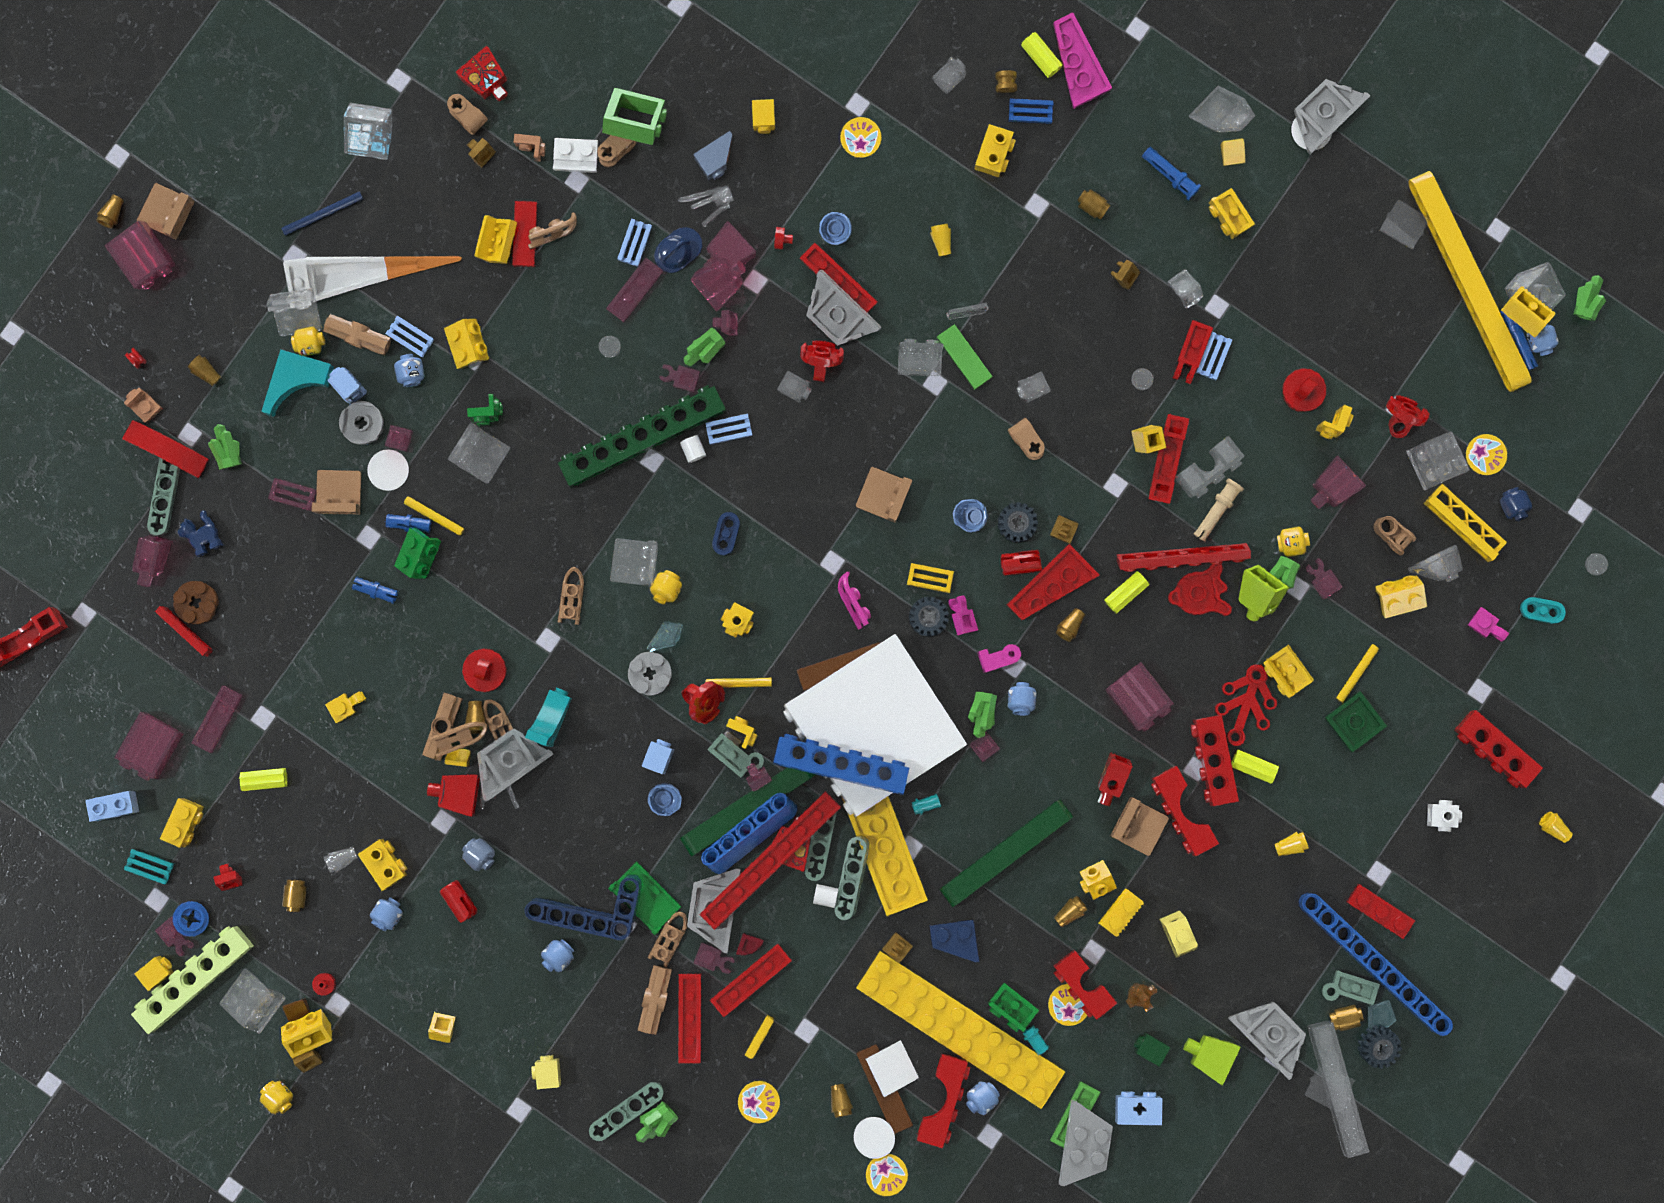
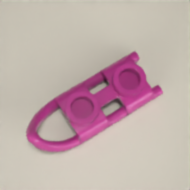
[838,572,871,630]

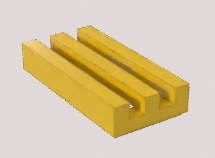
[907,563,954,593]
[745,1015,774,1059]

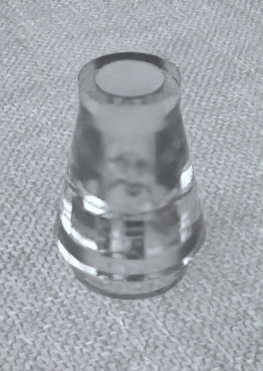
[323,847,358,873]

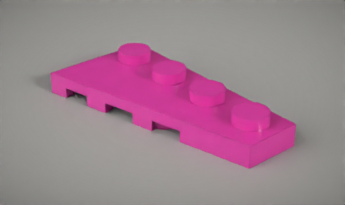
[1053,13,1112,109]

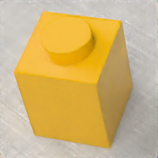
[752,99,775,134]
[1131,425,1166,453]
[135,956,174,991]

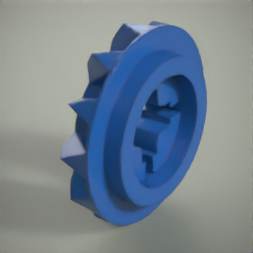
[173,901,209,937]

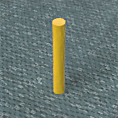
[404,497,464,536]
[1336,644,1379,703]
[706,678,772,687]

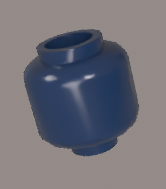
[1500,487,1532,521]

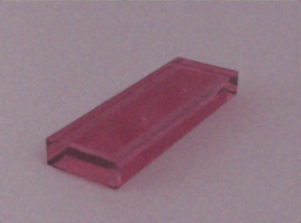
[606,258,663,322]
[192,685,243,753]

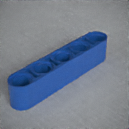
[701,793,797,874]

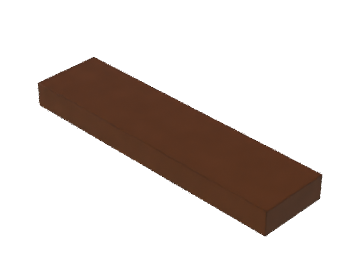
[797,642,880,691]
[856,1044,913,1134]

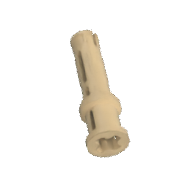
[1194,479,1244,542]

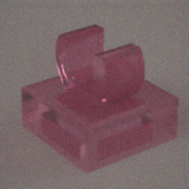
[713,310,738,335]
[385,425,413,452]
[969,731,1000,762]
[746,763,772,792]

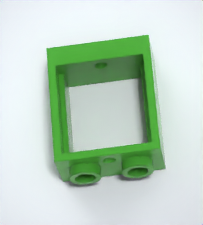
[602,88,667,145]

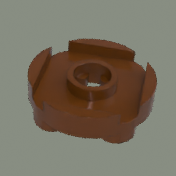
[173,581,219,625]

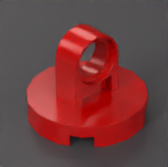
[800,341,844,382]
[1282,368,1326,412]
[1386,395,1430,438]
[462,649,507,692]
[682,681,725,724]

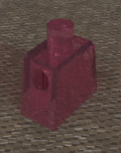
[703,221,756,275]
[691,258,746,312]
[1311,456,1366,509]
[132,535,172,587]

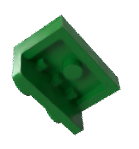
[467,394,503,426]
[394,528,441,579]
[988,983,1039,1032]

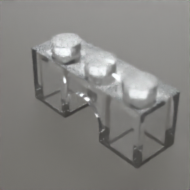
[1175,436,1244,498]

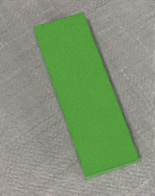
[937,324,992,390]
[1050,1081,1100,1148]

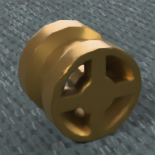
[995,70,1017,93]

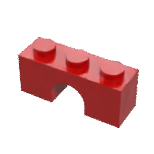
[1054,950,1117,1020]

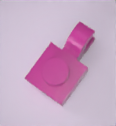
[948,596,978,635]
[1468,607,1509,642]

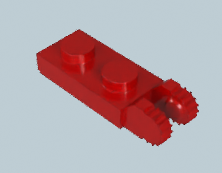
[1173,320,1213,384]

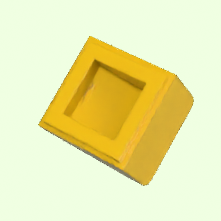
[1220,139,1245,166]
[445,749,471,767]
[428,1012,456,1043]

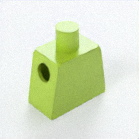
[1239,565,1289,621]
[1183,1035,1240,1085]

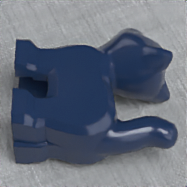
[178,510,224,557]

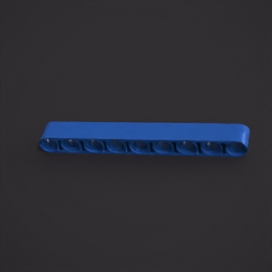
[1299,893,1453,1036]

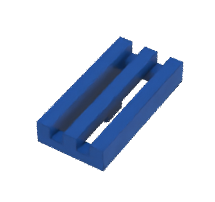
[1009,99,1053,124]

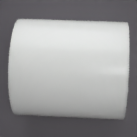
[680,435,706,463]
[813,884,838,908]

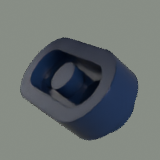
[712,512,740,556]

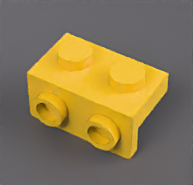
[1209,188,1255,239]
[475,215,517,264]
[444,319,489,369]
[1316,405,1353,439]
[1375,575,1427,618]
[1264,645,1314,698]
[727,716,757,749]

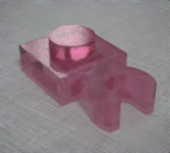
[659,365,700,393]
[1306,558,1342,599]
[155,916,194,957]
[694,942,735,974]

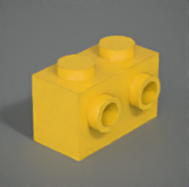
[974,124,1016,177]
[160,798,204,848]
[358,839,407,891]
[281,1009,332,1058]

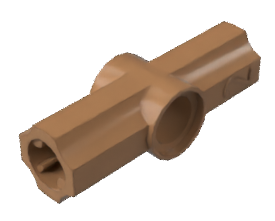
[323,314,391,356]
[422,693,462,761]
[638,965,672,1035]

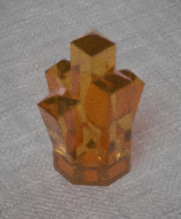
[1126,983,1157,1012]

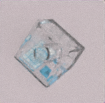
[344,103,392,160]

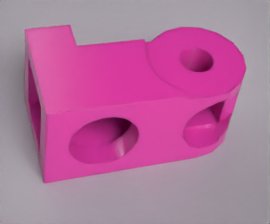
[977,644,1021,673]

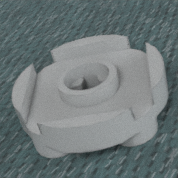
[339,401,384,445]
[628,652,672,696]

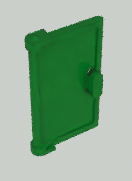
[608,862,681,935]

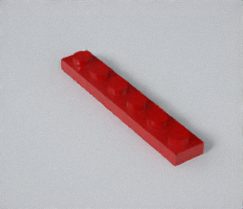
[1117,543,1251,572]

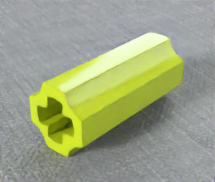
[1021,32,1062,78]
[1104,571,1149,614]
[1231,750,1279,783]
[239,768,288,791]

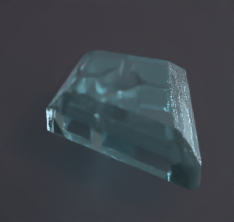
[647,622,683,651]
[1368,1000,1397,1030]

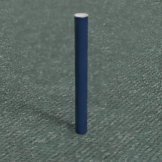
[281,191,363,236]

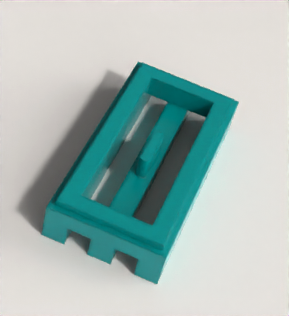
[124,849,174,884]

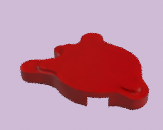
[1168,564,1232,616]

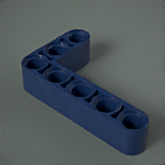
[525,875,642,940]

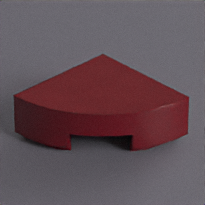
[736,933,764,955]

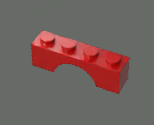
[0,607,68,667]
[1151,766,1219,856]
[917,1053,970,1148]

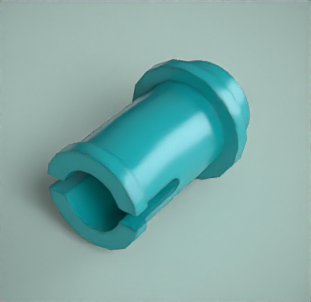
[912,794,941,815]
[1023,1026,1049,1055]

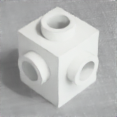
[1427,800,1462,832]

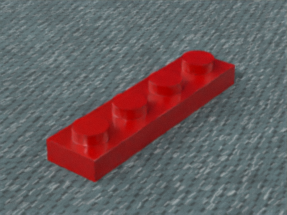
[800,243,877,313]
[710,944,792,1017]
[678,974,701,1063]

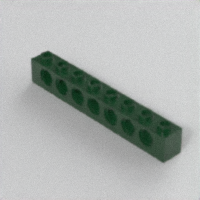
[558,385,726,488]

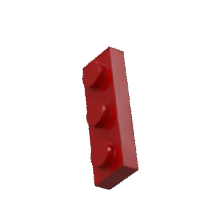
[1347,884,1415,939]

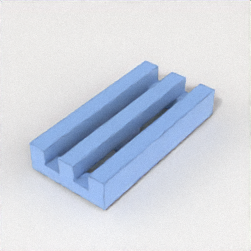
[617,218,652,267]
[385,316,434,358]
[1196,332,1232,381]
[705,414,752,445]

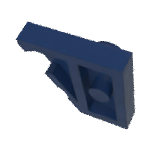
[930,919,979,962]

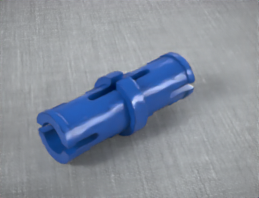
[386,514,432,533]
[352,576,398,604]

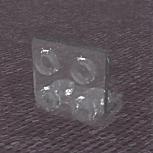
[267,288,322,336]
[898,339,943,376]
[448,422,510,484]
[1406,431,1469,490]
[610,538,659,586]
[220,969,286,1034]

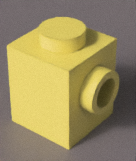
[532,1055,561,1089]

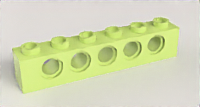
[131,926,254,1034]

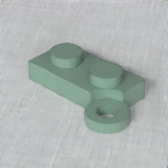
[708,733,764,778]
[1322,970,1380,1005]

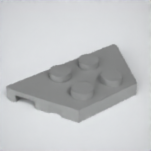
[1294,79,1370,155]
[806,270,882,345]
[477,729,553,801]
[687,868,740,953]
[1228,1002,1306,1080]
[1058,1100,1113,1186]

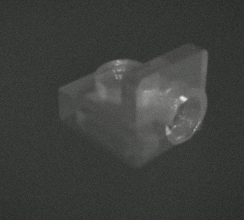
[932,57,966,94]
[1168,269,1203,308]
[777,371,812,403]
[1016,371,1051,403]

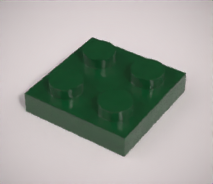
[1324,691,1387,753]

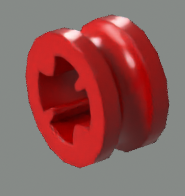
[125,348,146,369]

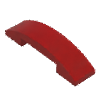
[1148,414,1189,504]
[122,420,209,479]

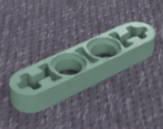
[147,458,180,536]
[805,798,837,881]
[835,836,870,920]
[589,1082,664,1141]

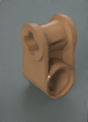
[447,94,488,135]
[597,135,637,167]
[1007,418,1045,460]
[1374,516,1417,556]

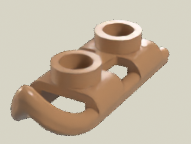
[528,212,577,249]
[558,567,584,625]
[483,700,513,740]
[429,722,487,758]
[648,912,688,968]

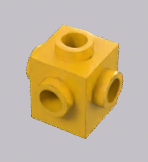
[721,602,754,638]
[1080,860,1117,900]

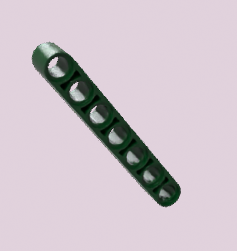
[679,757,817,857]
[939,799,1073,907]

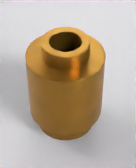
[1077,189,1111,220]
[282,880,306,912]
[1329,1005,1364,1031]

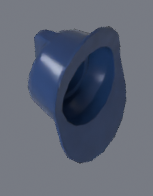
[654,227,702,273]

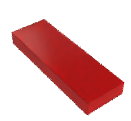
[512,201,538,267]
[155,606,213,657]

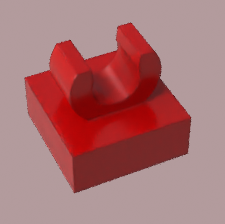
[214,864,243,891]

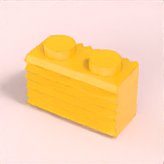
[1501,286,1555,338]
[1099,889,1144,937]

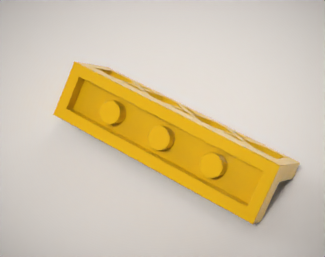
[1424,484,1507,562]

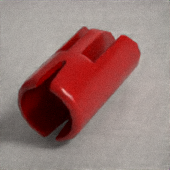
[1001,550,1042,576]
[440,880,478,923]

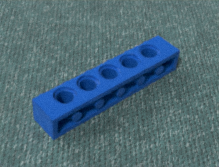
[773,734,910,795]

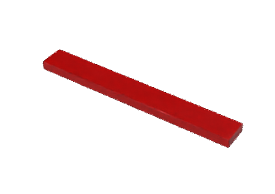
[699,791,841,930]

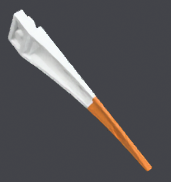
[283,256,462,305]

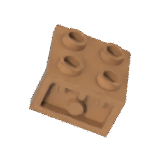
[137,183,195,240]
[856,467,912,523]
[312,470,361,515]
[1110,797,1169,856]

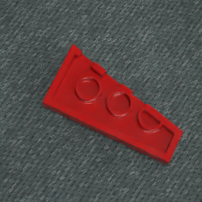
[1007,544,1099,620]

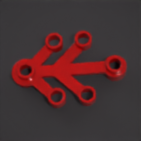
[1215,664,1277,746]

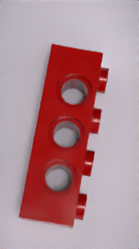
[1454,710,1543,788]
[1191,715,1239,806]

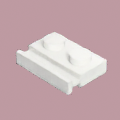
[553,138,599,173]

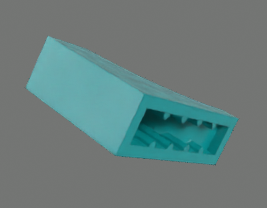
[261,349,334,417]
[525,687,572,747]

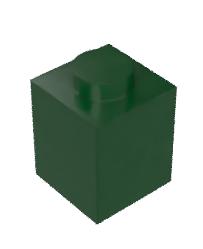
[1134,1032,1170,1067]

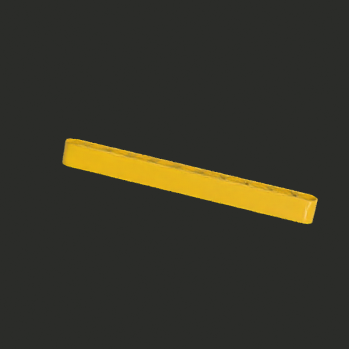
[1408,171,1532,392]

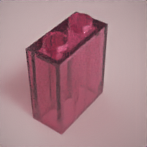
[104,220,176,290]
[1105,662,1174,732]
[114,712,184,781]

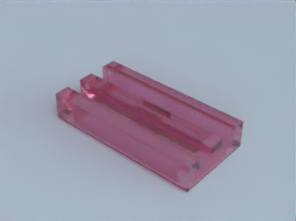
[268,478,317,511]

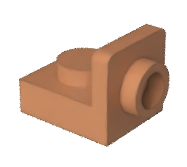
[514,134,546,162]
[124,388,163,424]

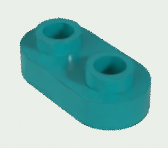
[1520,597,1566,624]

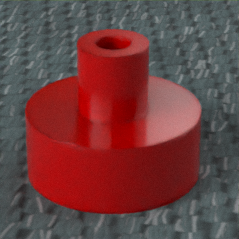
[774,227,793,249]
[312,973,336,996]

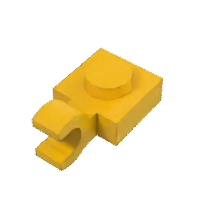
[325,691,366,723]

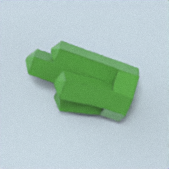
[1573,275,1606,321]
[684,328,726,366]
[208,424,242,470]
[1269,556,1300,589]
[968,692,997,738]
[636,1101,678,1143]

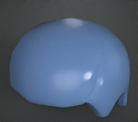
[819,212,852,245]
[953,499,988,532]
[648,783,682,816]

